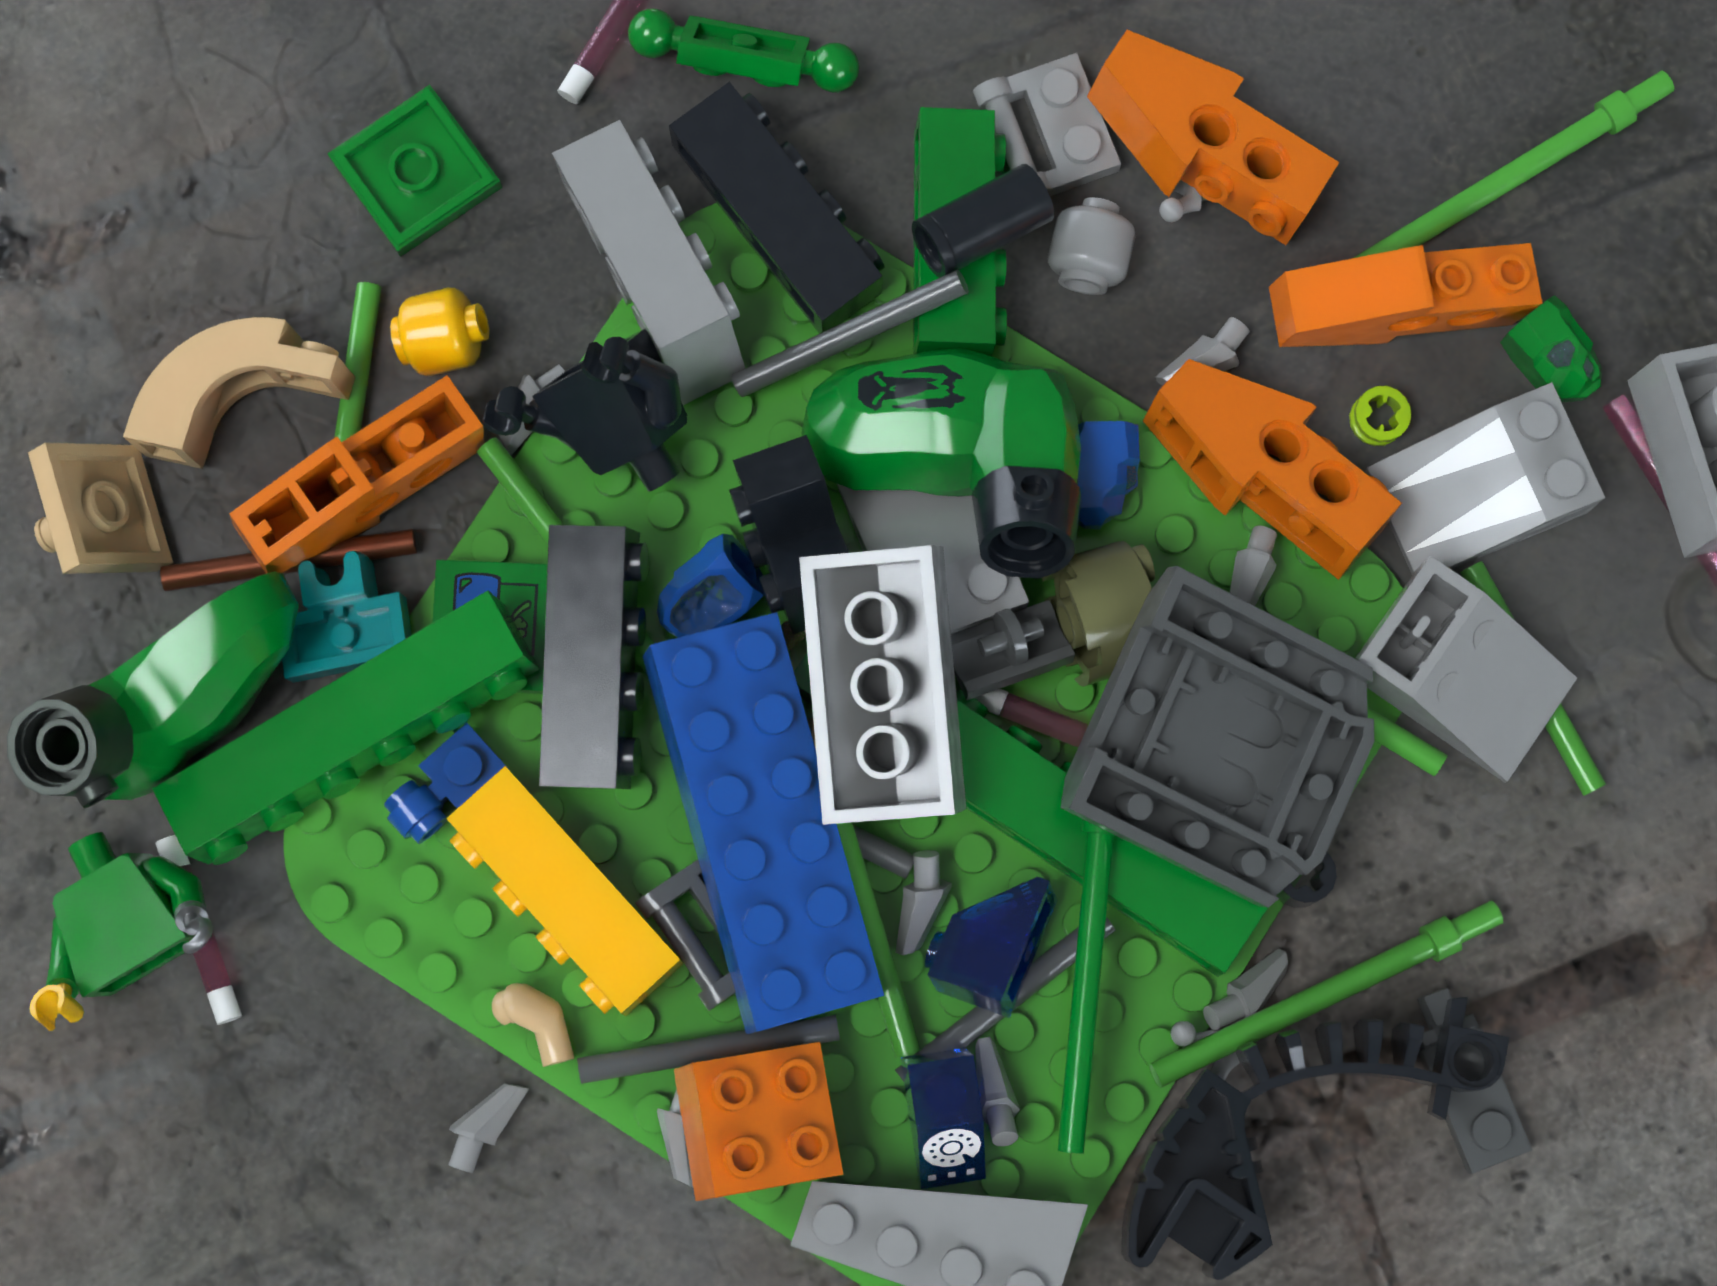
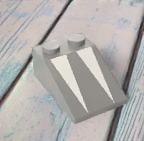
[1365,382,1605,575]

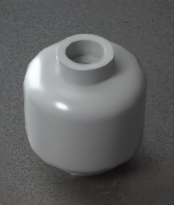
[1048,197,1136,295]

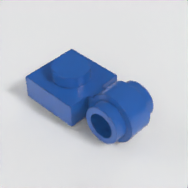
[384,723,511,844]

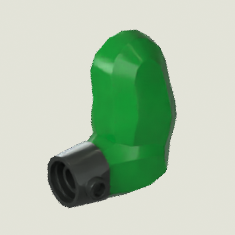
[7,571,299,809]

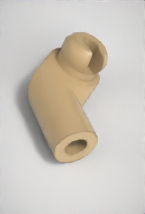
[491,983,575,1067]

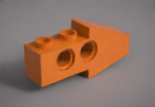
[1087,30,1339,245]
[1269,243,1543,347]
[1143,359,1402,580]
[229,375,485,574]

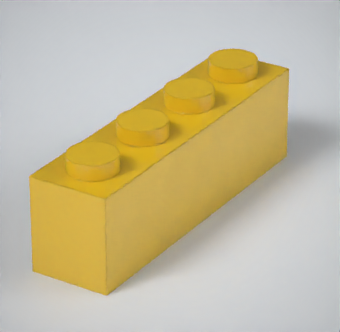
[446,766,683,1017]

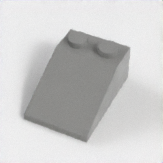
[837,484,1029,634]

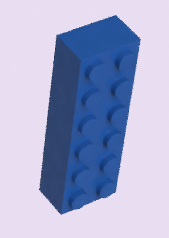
[642,612,884,1034]

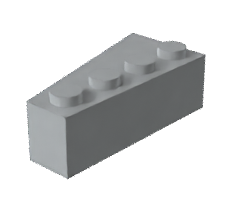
[552,120,745,405]
[790,1181,1088,1286]

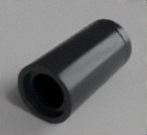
[912,164,1054,278]

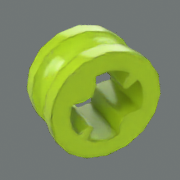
[1349,386,1411,446]

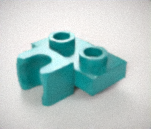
[282,551,412,683]

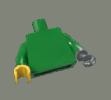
[29,832,213,1031]

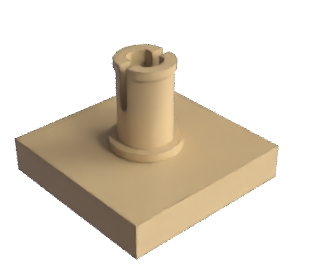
[28,443,173,574]

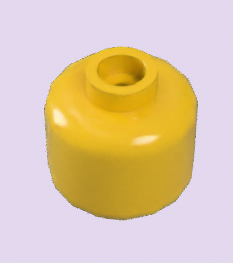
[390,287,489,376]

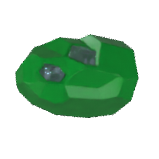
[1500,295,1602,402]

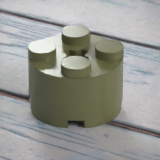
[1042,541,1155,687]

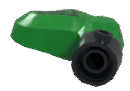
[801,348,1082,579]

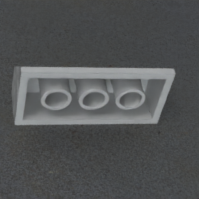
[799,545,966,825]

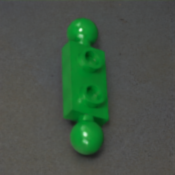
[628,8,859,93]

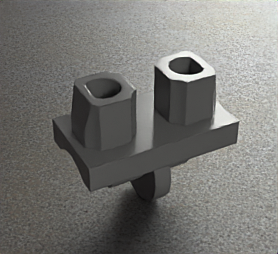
[951,600,1075,700]

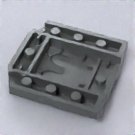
[1060,566,1374,908]

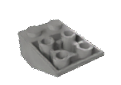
[1355,556,1577,783]

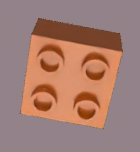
[674,1042,843,1201]

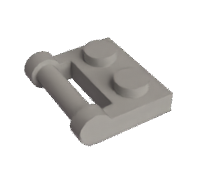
[973,53,1121,196]

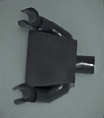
[483,328,688,492]

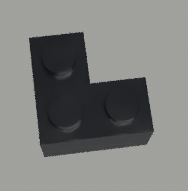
[729,435,849,634]

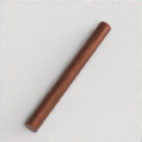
[160,529,417,591]

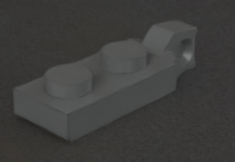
[1417,988,1532,1174]

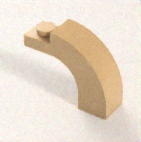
[123,317,355,469]

